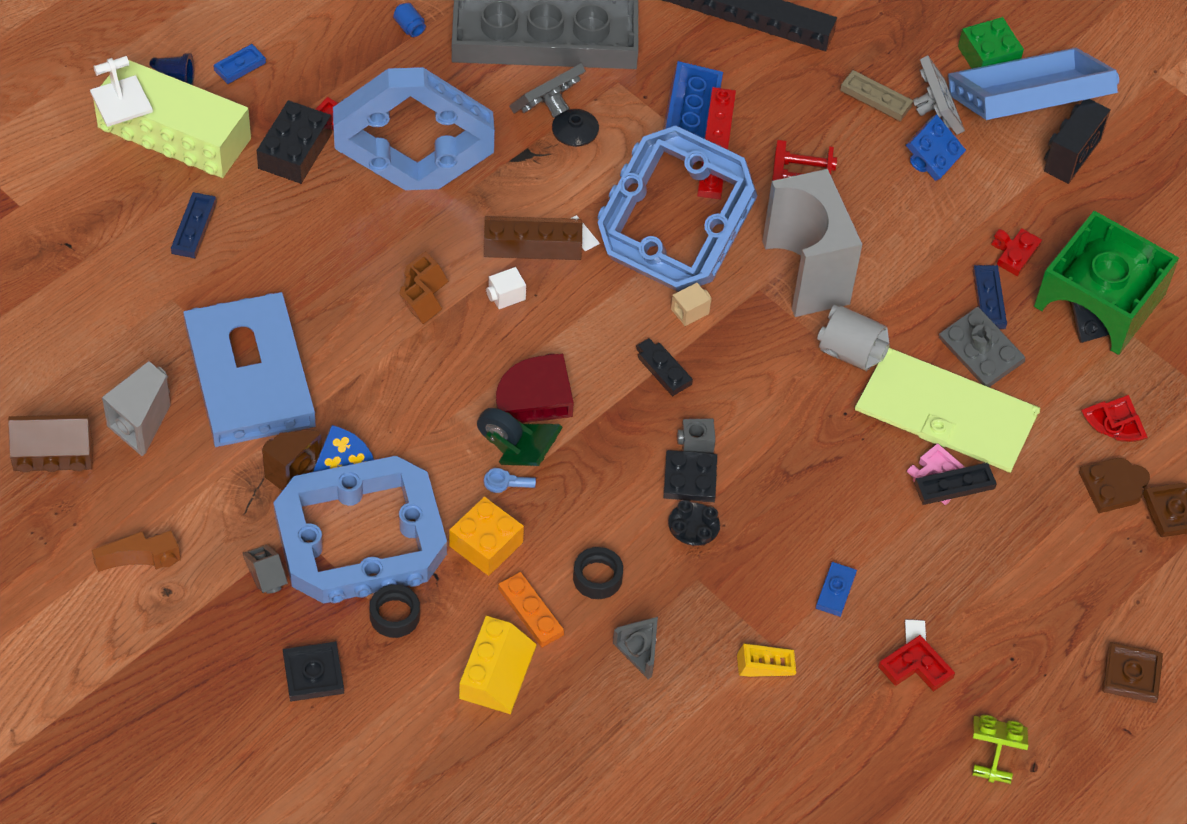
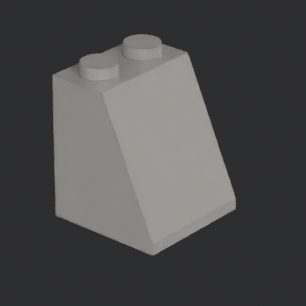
[102,361,171,456]

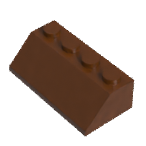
[484,216,583,260]

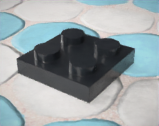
[663,450,717,503]
[283,642,344,702]

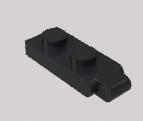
[636,338,693,397]

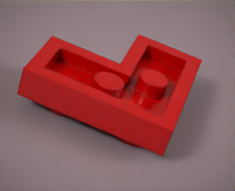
[878,635,955,692]

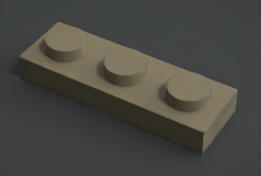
[840,70,913,121]

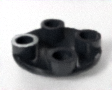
[668,500,720,546]

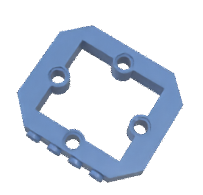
[333,67,495,190]
[598,126,758,292]
[274,456,447,604]

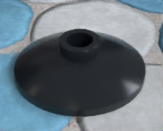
[552,109,599,147]

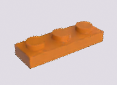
[498,572,564,648]

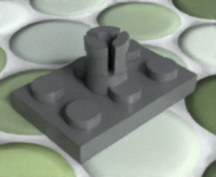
[509,63,586,118]
[939,307,1025,387]

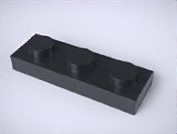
[914,463,997,505]

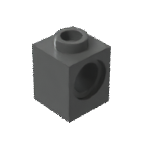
[677,419,716,454]

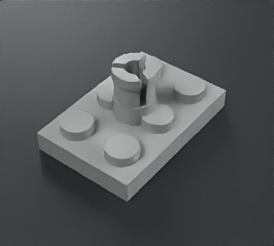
[913,55,965,135]

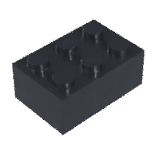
[1044,99,1111,184]
[256,100,332,184]

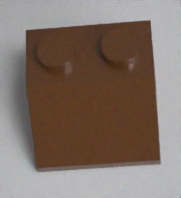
[262,430,322,491]

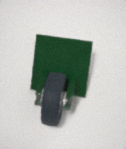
[477,408,563,466]

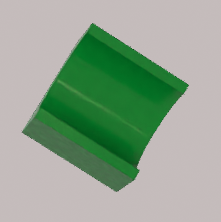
[1034,211,1179,355]

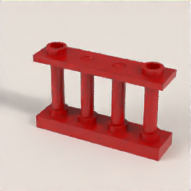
[697,87,736,200]
[772,140,837,181]

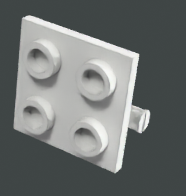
[90,56,153,127]

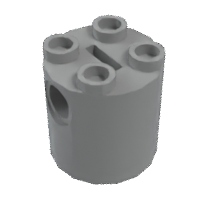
[817,305,890,371]

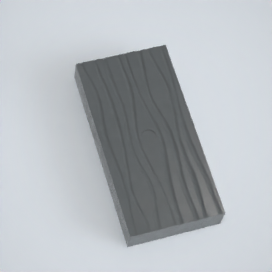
[452,0,638,69]

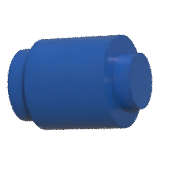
[393,3,426,37]

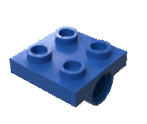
[906,115,966,181]

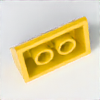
[459,616,537,714]

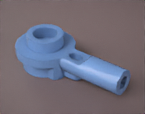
[483,468,536,493]

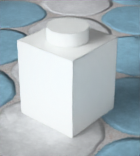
[486,267,526,309]

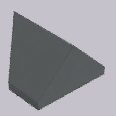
[613,617,658,679]

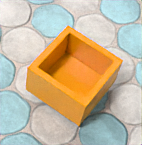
[449,497,524,576]

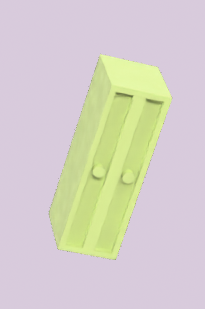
[93,60,251,178]

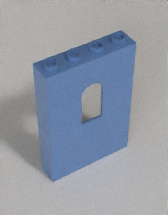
[948,48,1119,120]
[183,292,316,447]

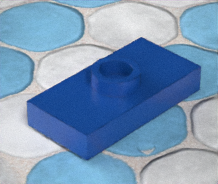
[213,44,266,84]
[816,562,857,617]

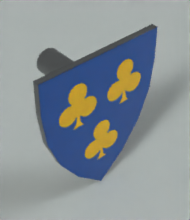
[312,425,374,472]

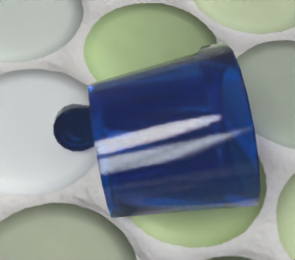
[149,53,194,85]

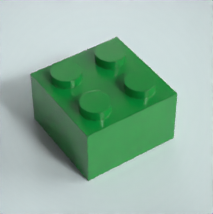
[958,17,1024,69]

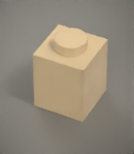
[671,283,711,326]

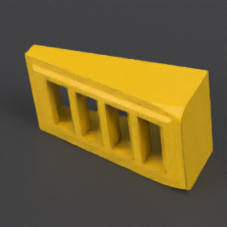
[737,644,796,677]

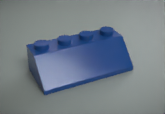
[663,61,723,139]

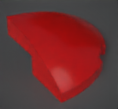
[1081,395,1148,442]

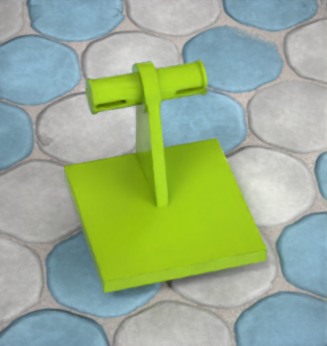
[972,715,1029,784]

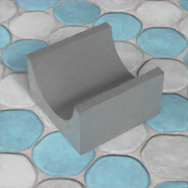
[762,169,862,317]

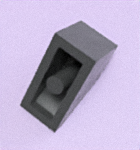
[242,544,288,594]

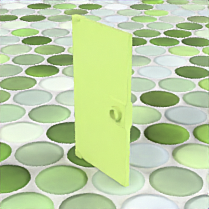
[855,348,1041,473]

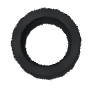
[573,547,623,599]
[369,584,420,638]

